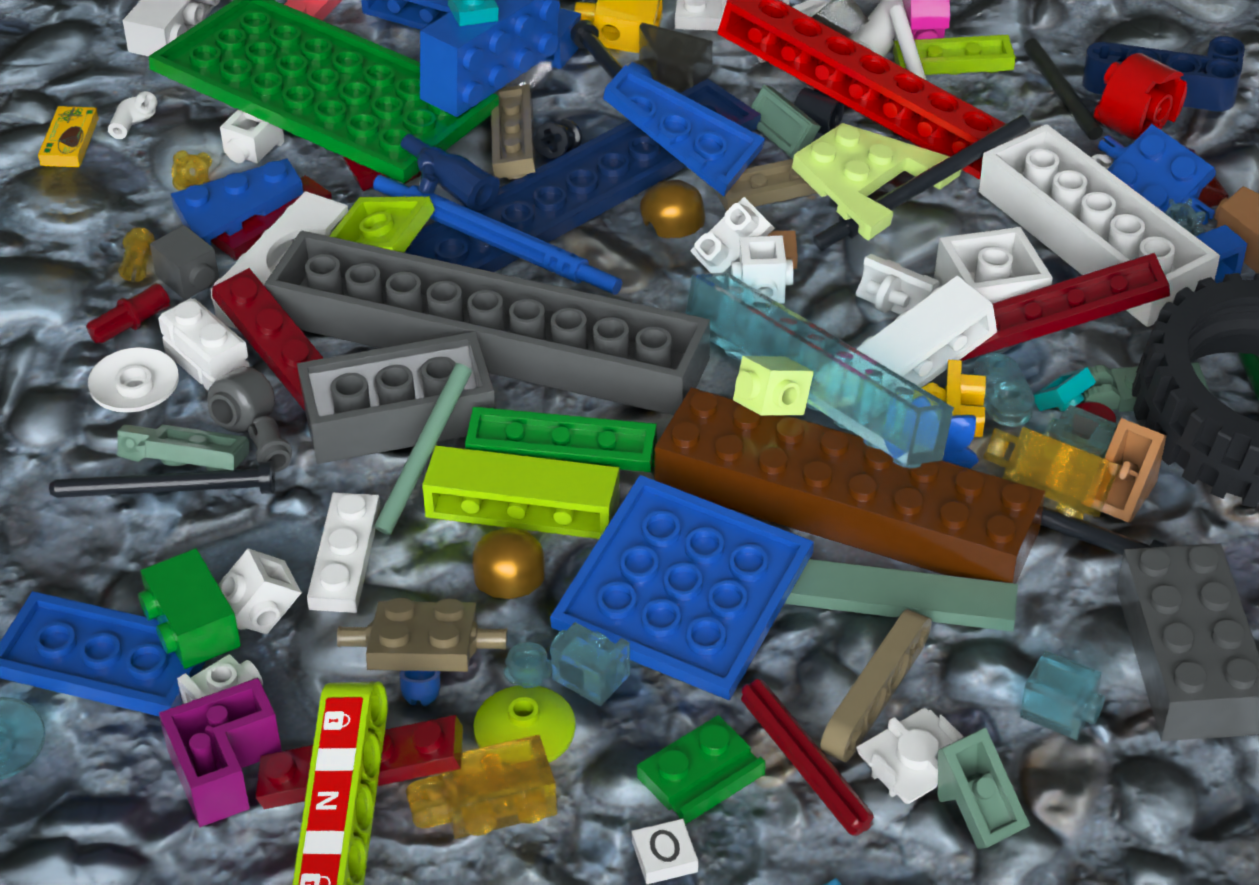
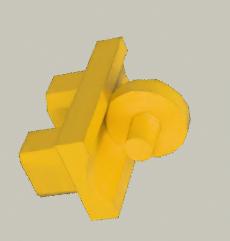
[912,360,986,438]

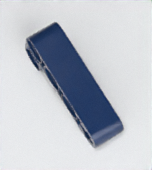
[1082,36,1245,111]

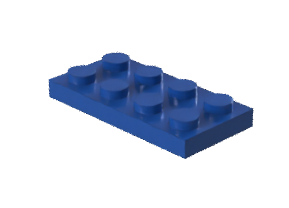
[0,591,206,716]

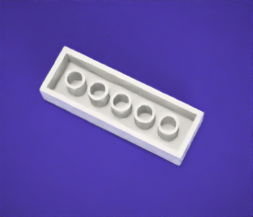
[979,124,1220,327]

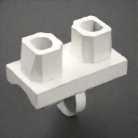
[690,197,775,282]
[855,254,940,314]

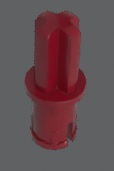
[86,283,170,343]

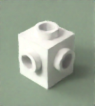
[731,236,793,305]
[218,548,302,634]

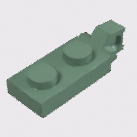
[117,424,249,471]

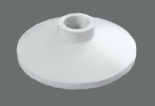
[88,347,179,412]

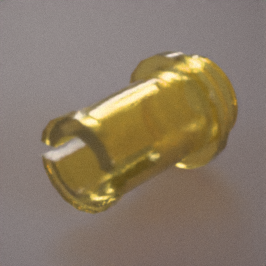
[118,228,155,282]

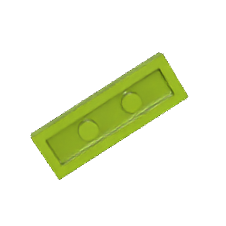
[893,35,1016,75]

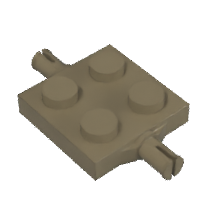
[337,598,508,672]

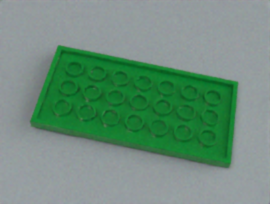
[148,0,499,183]

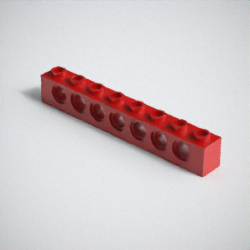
[717,0,1021,180]

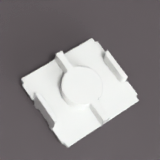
[856,707,964,804]

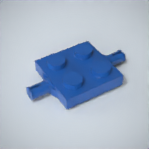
[1098,124,1216,225]

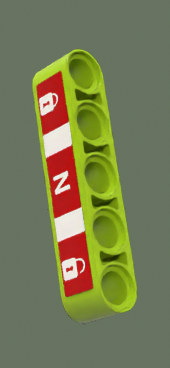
[292,681,388,885]

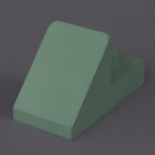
[938,728,1030,849]

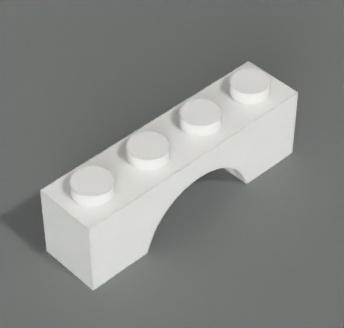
[211,191,348,329]

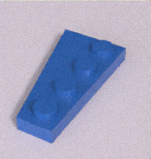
[603,65,765,196]

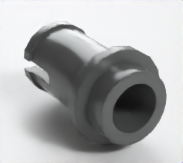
[248,416,292,472]

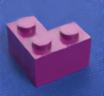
[159,678,282,827]

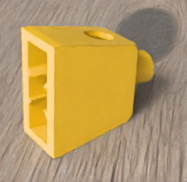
[574,0,663,55]

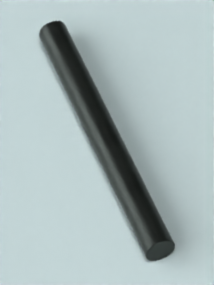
[1024,38,1103,140]

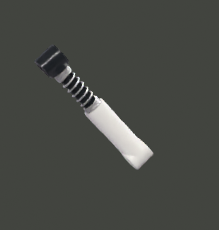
[794,0,904,134]

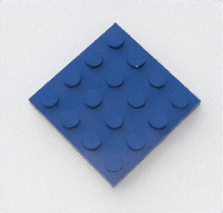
[550,475,814,701]

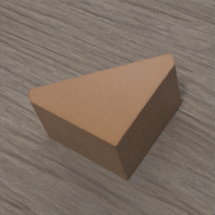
[1085,418,1166,523]

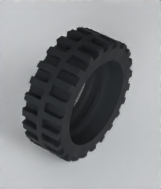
[1132,273,1259,508]

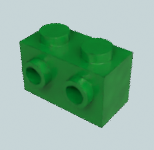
[138,548,241,669]

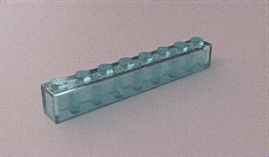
[685,272,954,468]

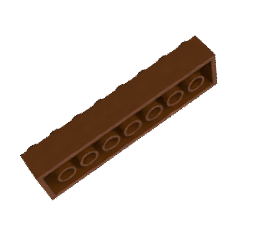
[655,387,1046,584]

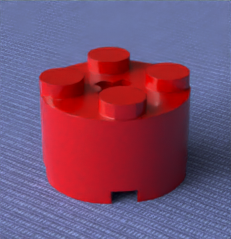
[1094,53,1187,141]

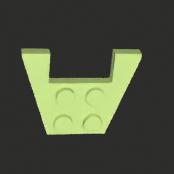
[792,123,962,241]

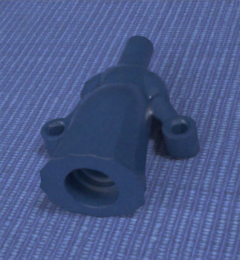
[401,134,500,212]

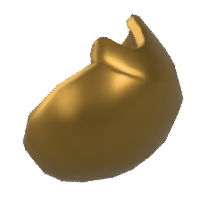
[640,180,705,238]
[473,527,545,599]

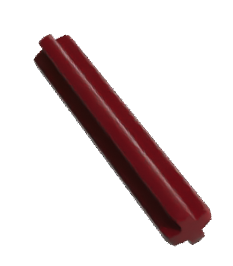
[741,679,874,836]

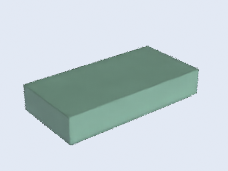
[751,85,821,158]

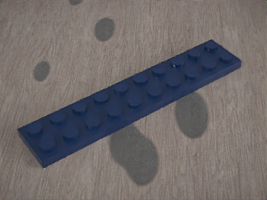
[404,79,761,272]

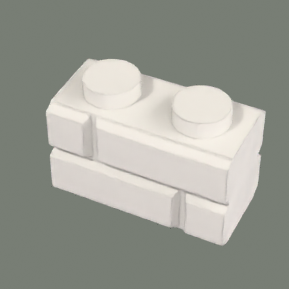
[158,298,250,391]

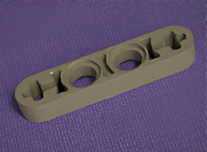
[820,609,932,763]

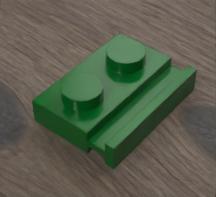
[637,715,766,825]

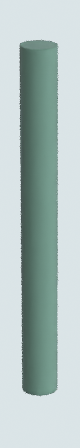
[374,363,472,535]

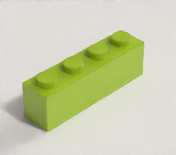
[422,445,620,539]

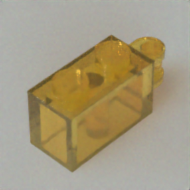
[983,427,1121,520]
[405,734,557,839]

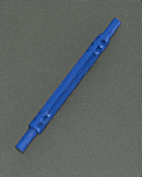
[373,175,622,295]

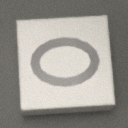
[632,819,698,884]

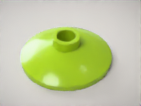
[474,685,576,769]

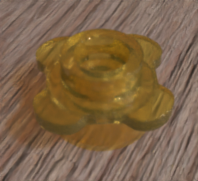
[171,150,212,191]

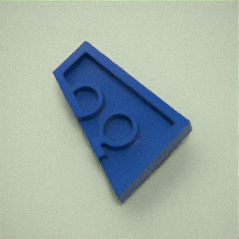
[171,158,303,246]

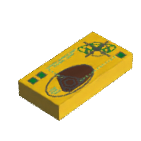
[38,106,99,167]

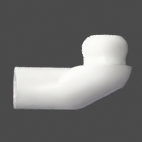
[108,91,158,139]

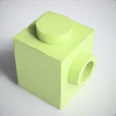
[733,356,814,415]

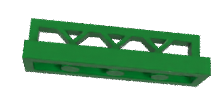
[465,407,657,472]

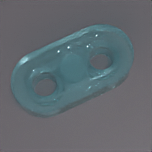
[973,353,1035,427]

